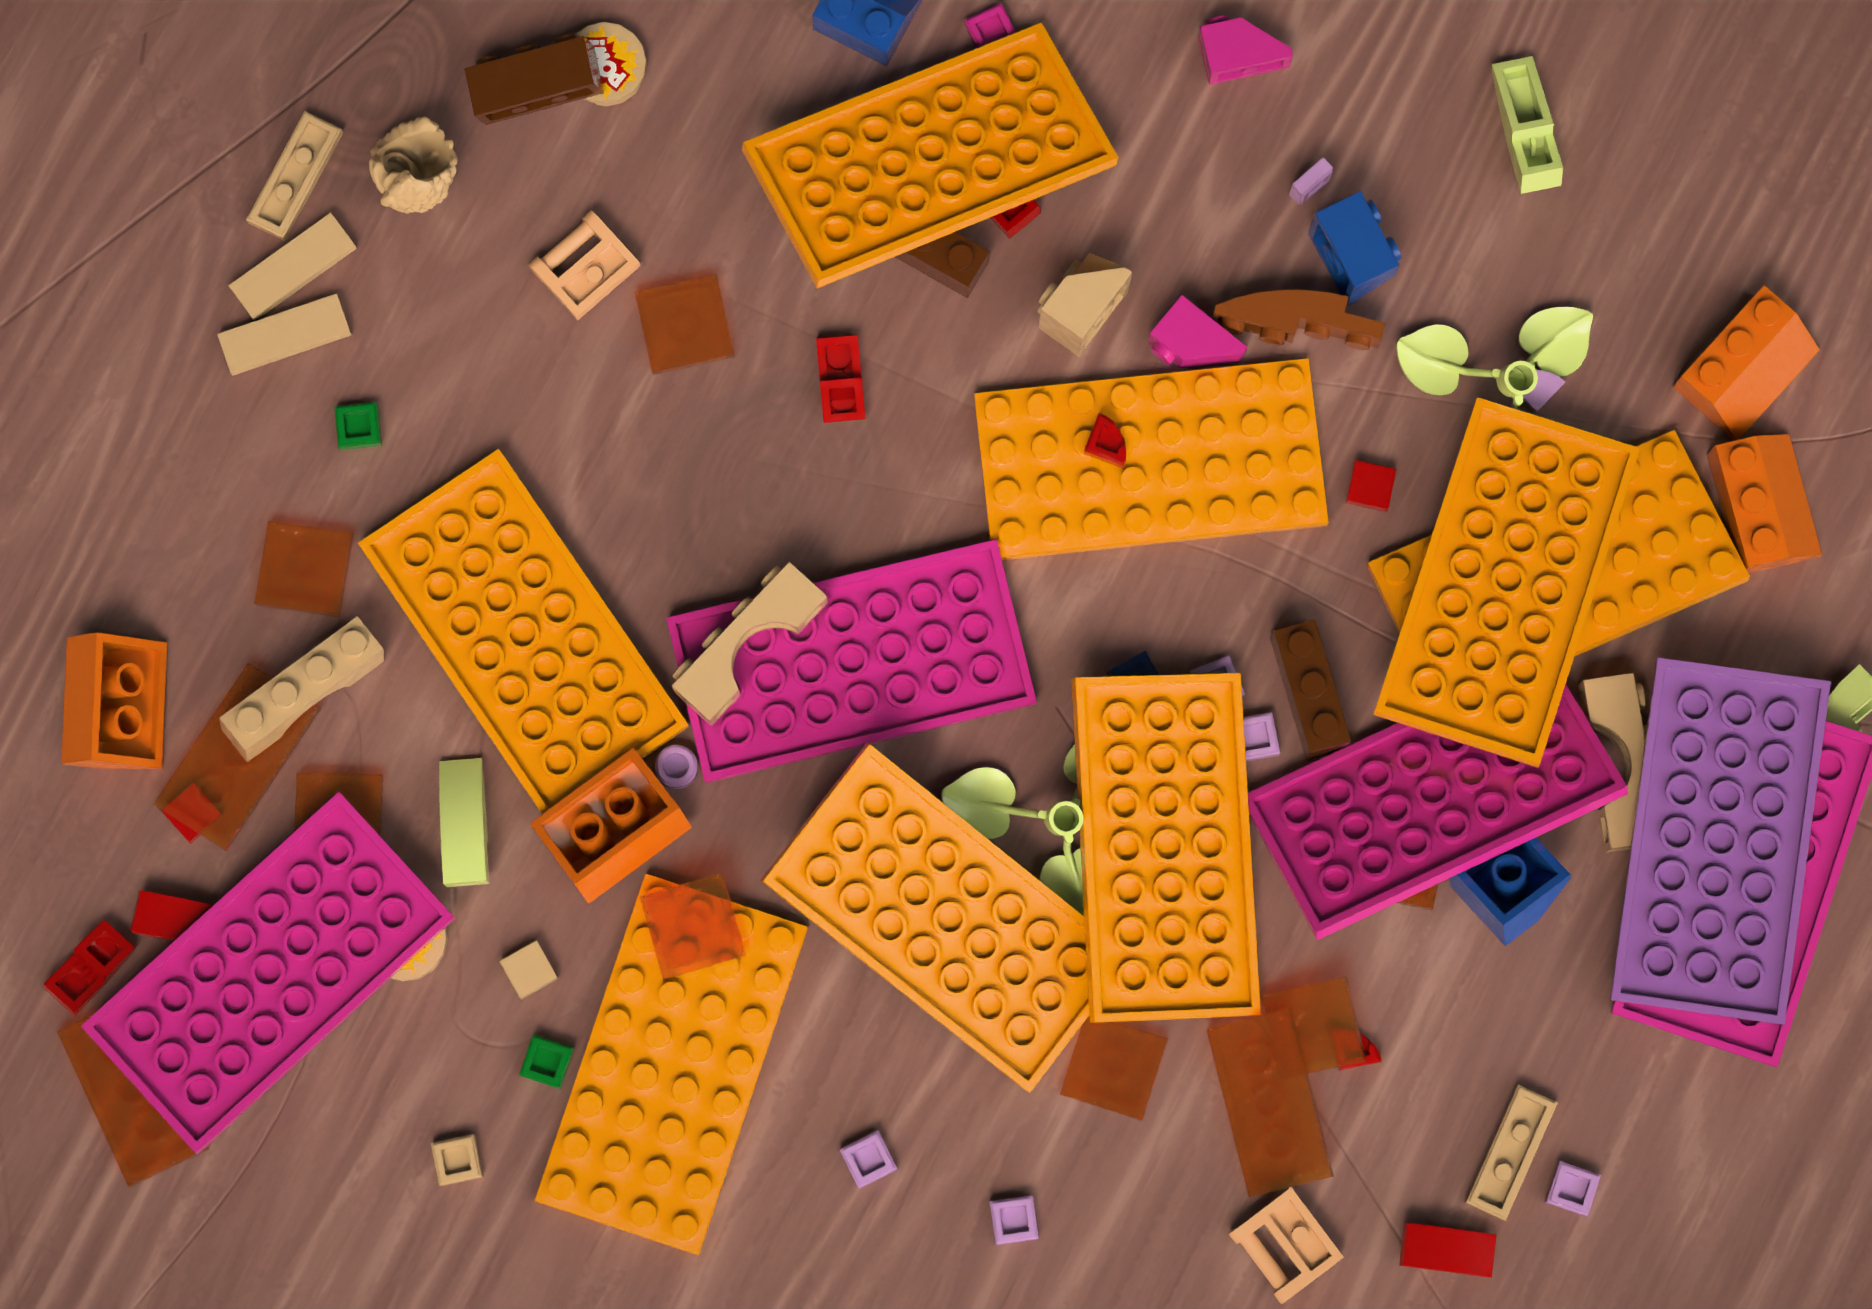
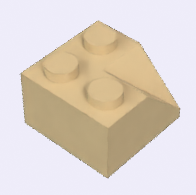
[1037,253,1132,357]

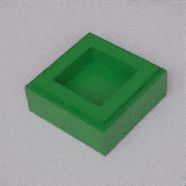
[334,402,382,451]
[519,1035,574,1090]

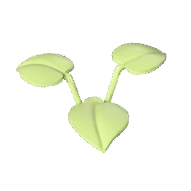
[1396,307,1593,410]
[941,744,1084,916]

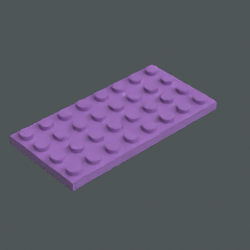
[1610,658,1831,1025]

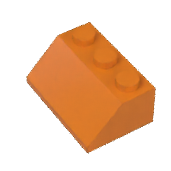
[1673,285,1820,441]
[1707,434,1822,574]
[61,632,167,769]
[529,747,692,904]

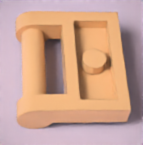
[528,210,640,321]
[1228,1187,1344,1304]

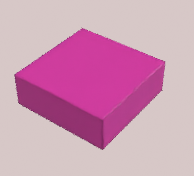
[964,3,1016,48]

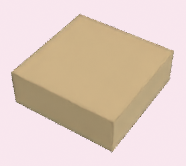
[499,940,559,1000]
[431,1134,483,1186]

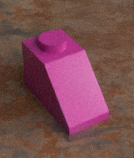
[1198,15,1293,85]
[1148,295,1248,368]

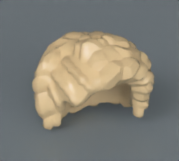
[369,116,458,214]

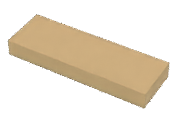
[246,111,343,241]
[228,212,357,321]
[217,293,352,376]
[1465,1084,1558,1221]

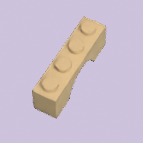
[672,562,828,726]
[219,616,384,762]
[1577,673,1647,853]

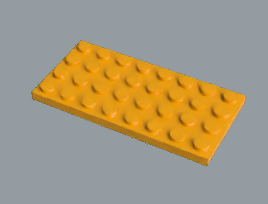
[742,22,1119,289]
[974,358,1329,560]
[1374,397,1640,768]
[1367,430,1750,657]
[358,449,689,814]
[1071,673,1261,1023]
[760,744,1090,1093]
[535,873,808,1256]

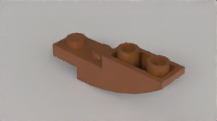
[1212,290,1386,350]

